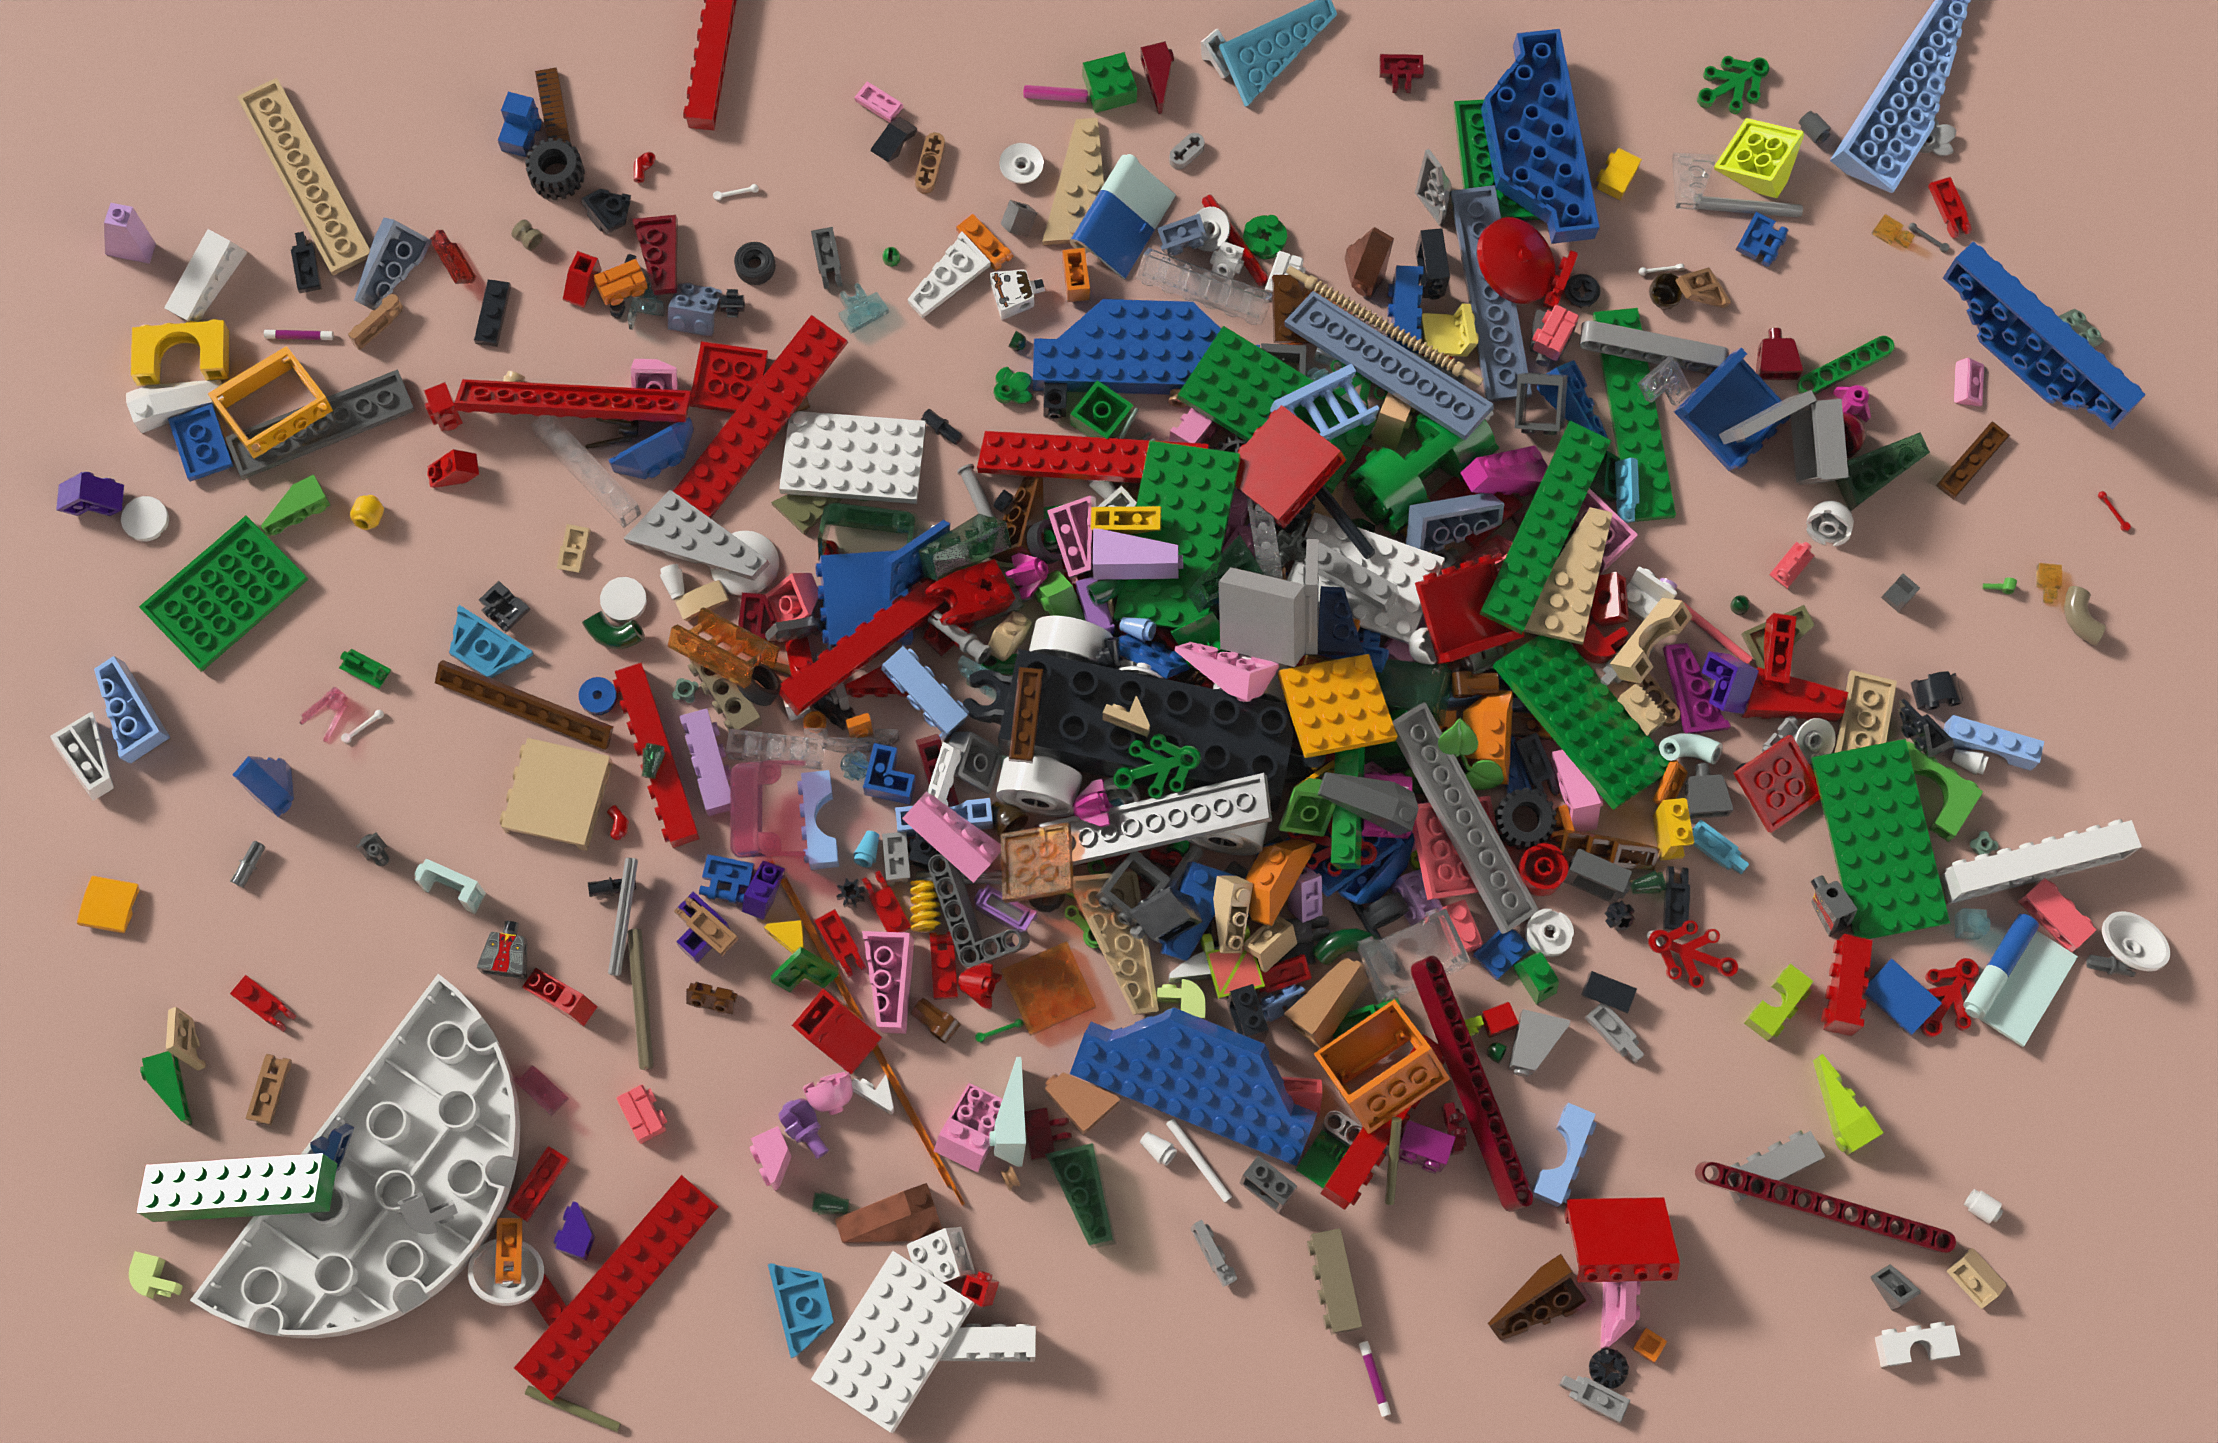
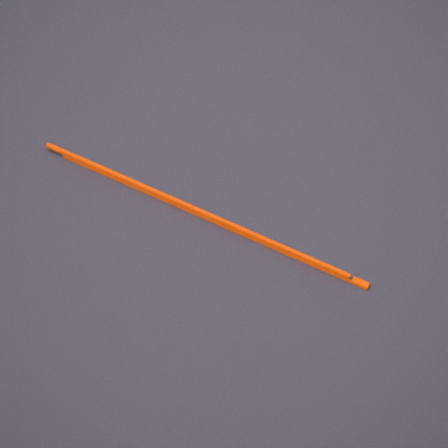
[769,858,965,1206]

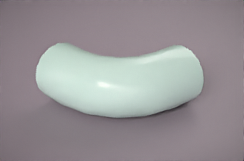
[1659,733,1723,765]

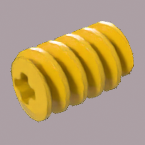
[910,880,941,932]

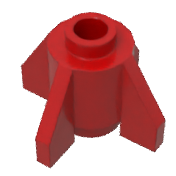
[958,962,1002,1009]

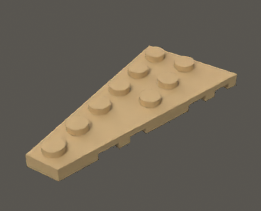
[1042,118,1104,245]
[1524,508,1613,645]
[1066,871,1159,1015]

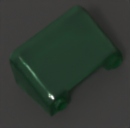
[1375,659,1453,727]

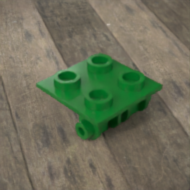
[1171,611,1227,667]
[1295,1130,1349,1188]

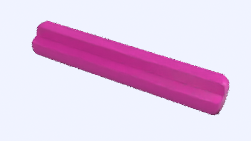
[1023,85,1088,103]

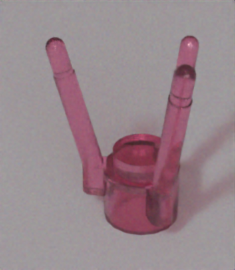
[299,686,348,742]

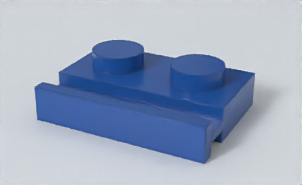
[1473,929,1531,981]

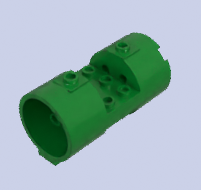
[1347,413,1500,536]

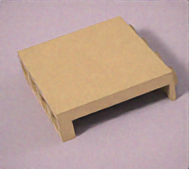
[500,738,613,851]

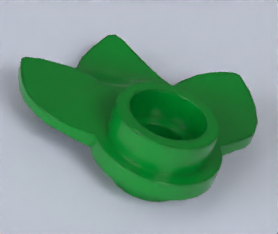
[993,367,1033,404]

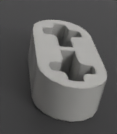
[1169,133,1205,169]

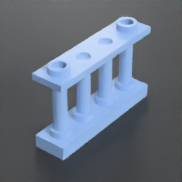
[1270,364,1379,441]

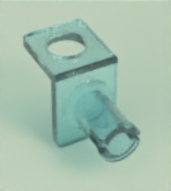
[627,283,665,330]

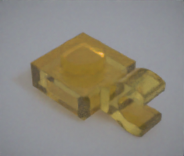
[1872,214,1915,249]
[2036,563,2062,604]

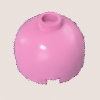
[803,1072,853,1115]

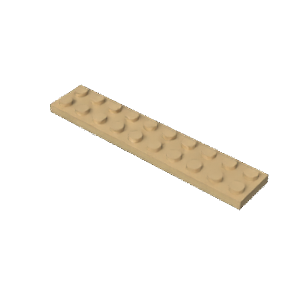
[237,78,370,276]

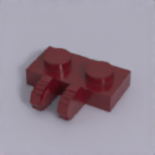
[1379,54,1424,93]
[1442,1102,1468,1156]
[1024,1107,1072,1161]

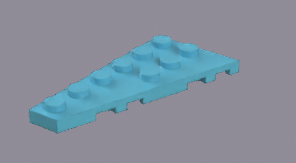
[1218,0,1337,106]

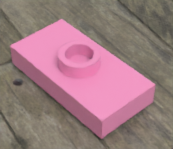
[854,81,903,123]

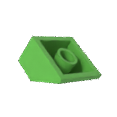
[1279,778,1336,837]

